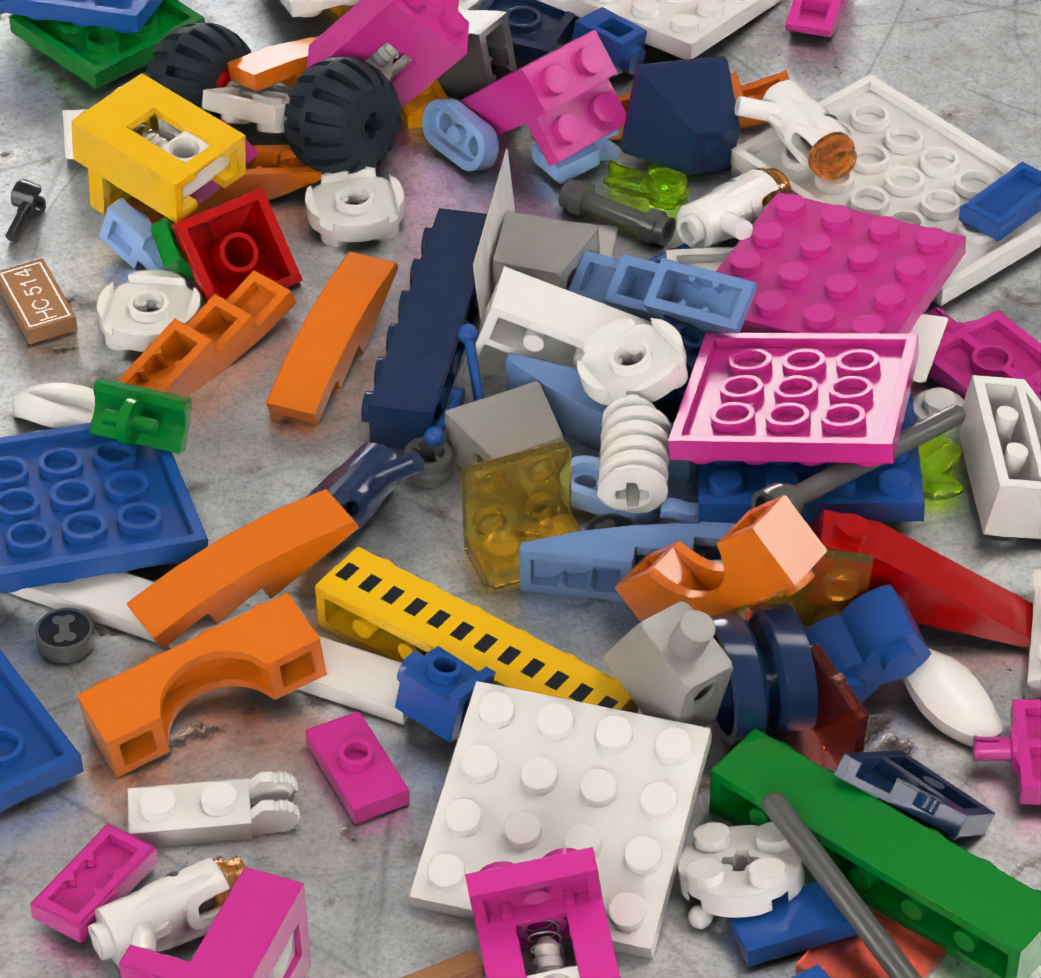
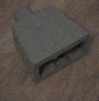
[436,10,517,101]

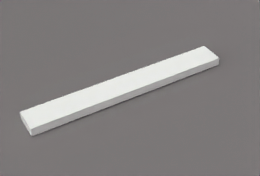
[9,572,409,725]

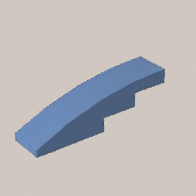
[568,250,758,334]
[506,353,696,483]
[519,523,733,602]

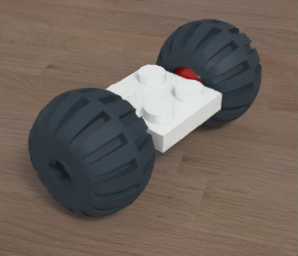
[146,22,400,175]

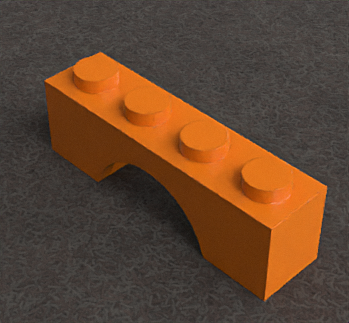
[614,495,827,622]
[77,592,327,778]

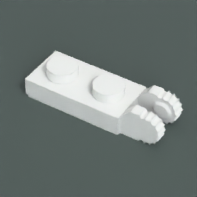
[128,771,300,848]

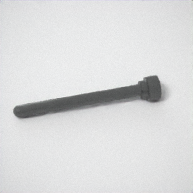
[751,405,966,514]
[762,792,922,978]

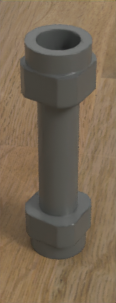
[558,179,676,246]

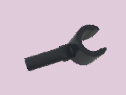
[5,179,46,242]

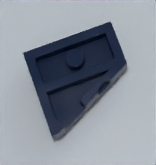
[834,750,996,840]

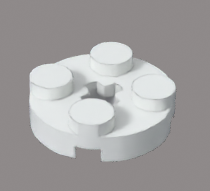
[305,166,405,247]
[97,270,201,352]
[577,317,688,406]
[678,822,805,918]

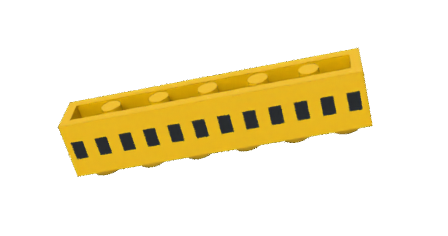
[315,546,638,713]

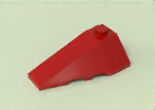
[805,509,1033,648]

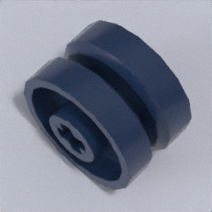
[710,602,818,746]

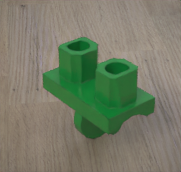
[89,378,192,454]

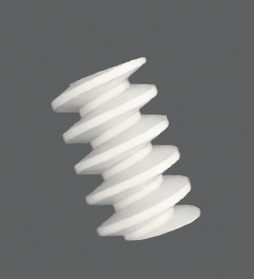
[597,394,671,513]

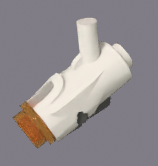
[735,80,857,181]
[677,167,792,249]
[88,855,245,966]

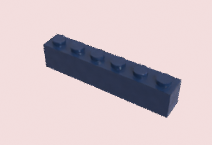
[361,208,487,450]

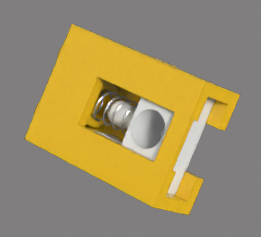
[71,73,246,223]

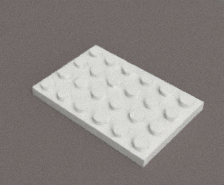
[730,74,1041,306]

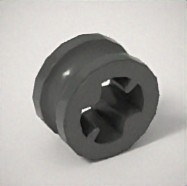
[404,437,453,489]

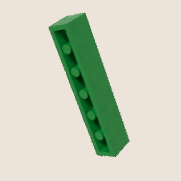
[709,728,1041,978]

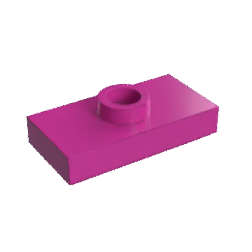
[305,711,410,824]
[30,823,158,944]

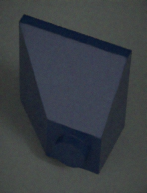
[620,56,740,175]

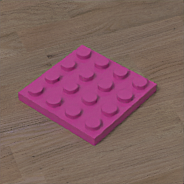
[716,192,966,334]
[668,333,919,467]

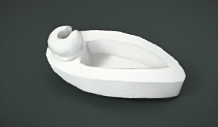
[12,383,95,428]
[903,649,1003,747]

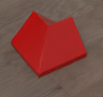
[171,187,303,304]

